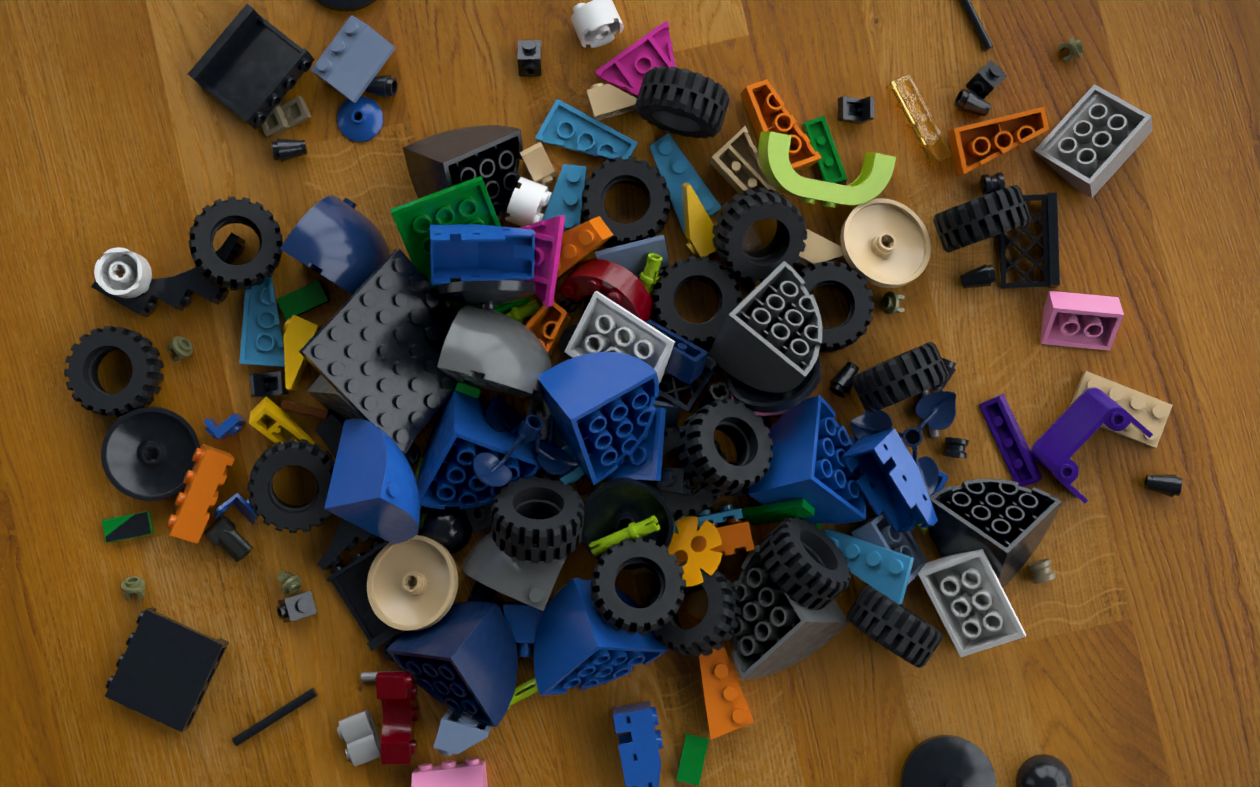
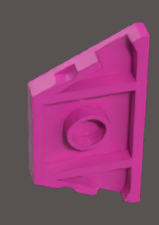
[595,21,676,97]
[516,215,565,307]

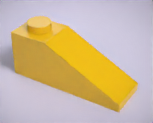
[681,182,717,258]
[283,315,322,391]
[249,397,315,445]

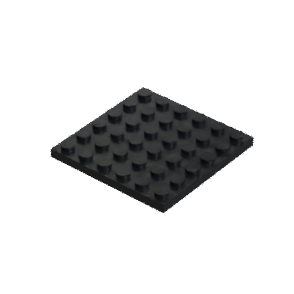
[299,248,458,452]

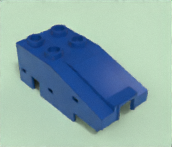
[430,224,536,285]
[841,428,938,532]
[613,701,663,787]

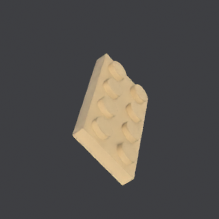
[1070,371,1173,448]

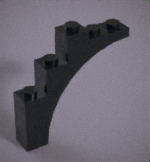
[92,232,245,317]
[315,413,378,570]

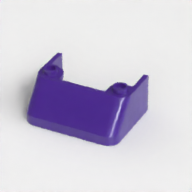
[1031,387,1153,504]

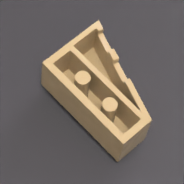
[710,126,776,196]

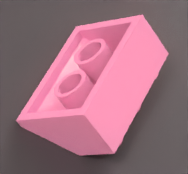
[1040,291,1124,351]
[411,758,488,787]

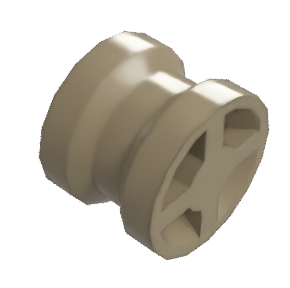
[1027,558,1056,584]

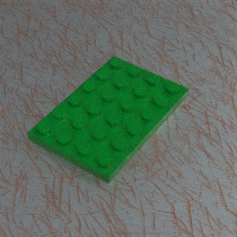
[390,176,530,314]

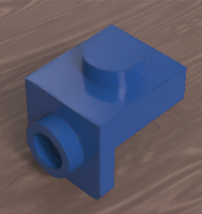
[203,414,246,439]

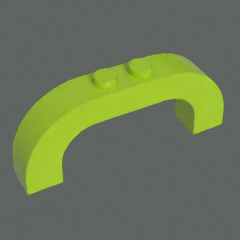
[758,131,896,208]

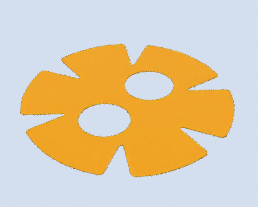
[667,516,722,587]

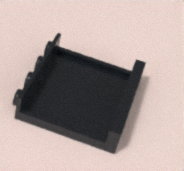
[188,4,315,130]
[327,539,403,651]
[105,607,229,732]

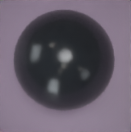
[418,506,473,554]
[1016,754,1073,787]

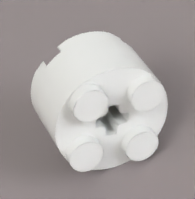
[571,0,624,48]
[505,177,552,227]
[94,247,152,299]

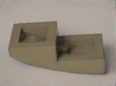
[261,96,312,137]

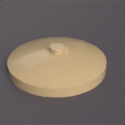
[840,198,931,288]
[367,535,458,631]

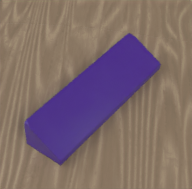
[979,394,1042,487]

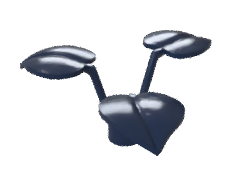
[850,391,956,497]
[473,394,579,487]

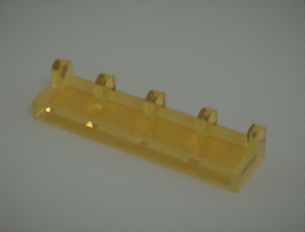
[885,75,952,168]

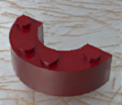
[557,259,653,322]
[375,672,419,765]

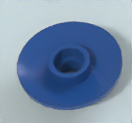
[337,96,383,142]

